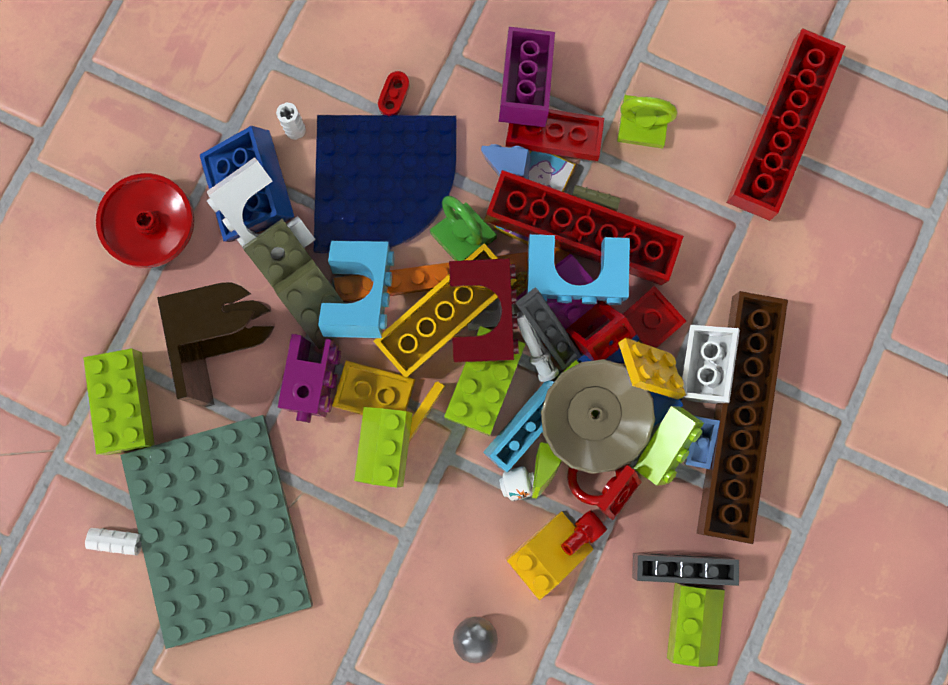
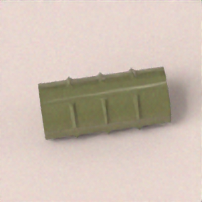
[572,185,621,211]

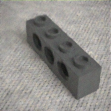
[632,553,739,586]

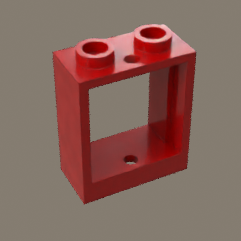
[566,301,637,361]

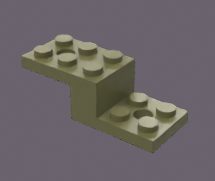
[242,219,345,350]

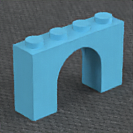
[527,234,630,305]
[318,241,395,338]

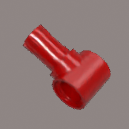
[561,510,608,556]

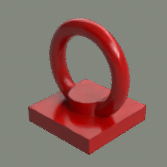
[567,465,642,521]

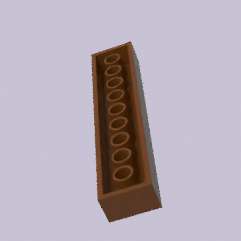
[696,291,788,544]

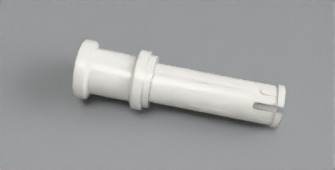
[517,311,559,382]

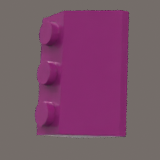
[517,254,600,330]

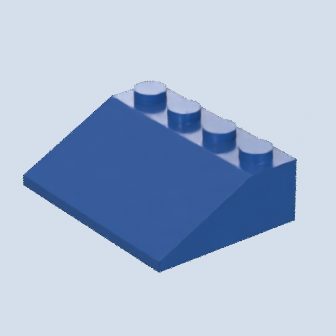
[200,126,295,242]

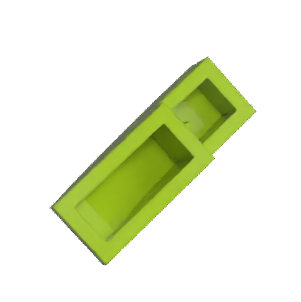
[532,442,562,499]

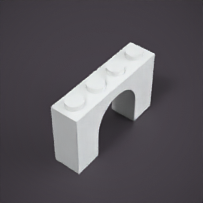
[206,157,316,259]

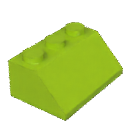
[354,407,413,488]
[667,583,725,667]

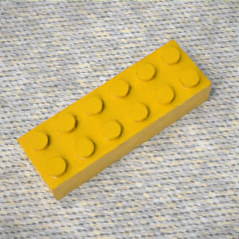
[373,243,517,378]

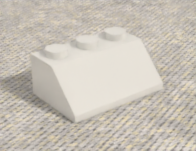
[682,325,740,404]

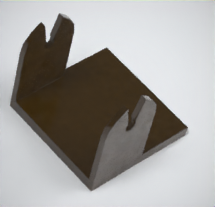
[157,282,274,407]

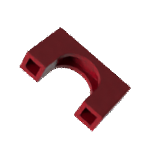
[449,258,519,362]

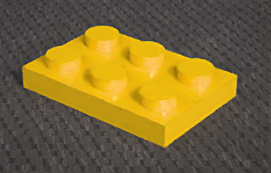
[618,338,686,400]

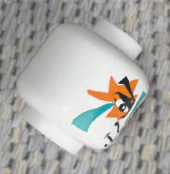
[499,466,534,501]

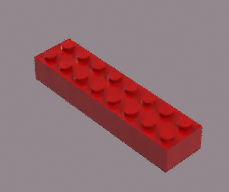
[726,28,846,221]
[484,170,684,286]

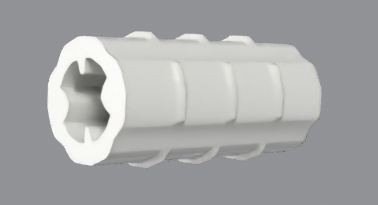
[276,102,306,140]
[85,528,142,556]

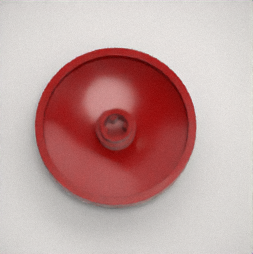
[96,173,194,268]

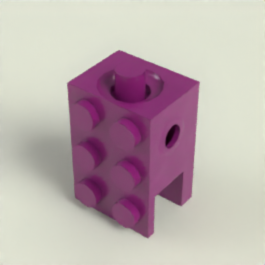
[277,334,341,423]

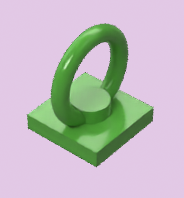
[430,196,497,261]

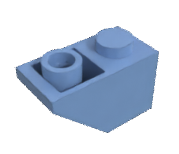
[481,144,531,179]

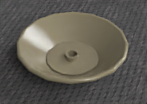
[541,359,655,474]

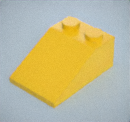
[506,511,594,601]

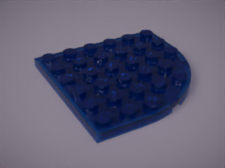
[313,115,457,253]

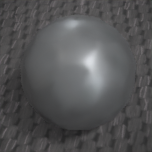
[453,616,498,664]

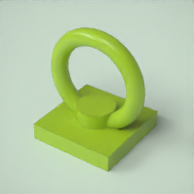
[617,95,678,149]

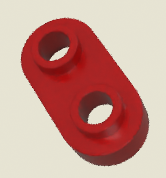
[378,71,410,118]

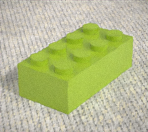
[444,326,526,436]
[83,348,155,455]

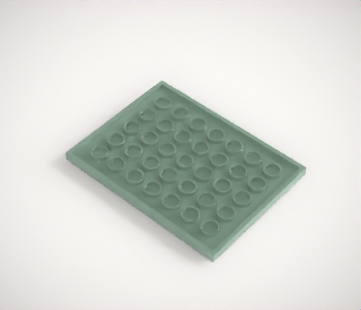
[120,415,313,649]

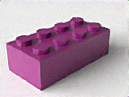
[498,27,555,127]

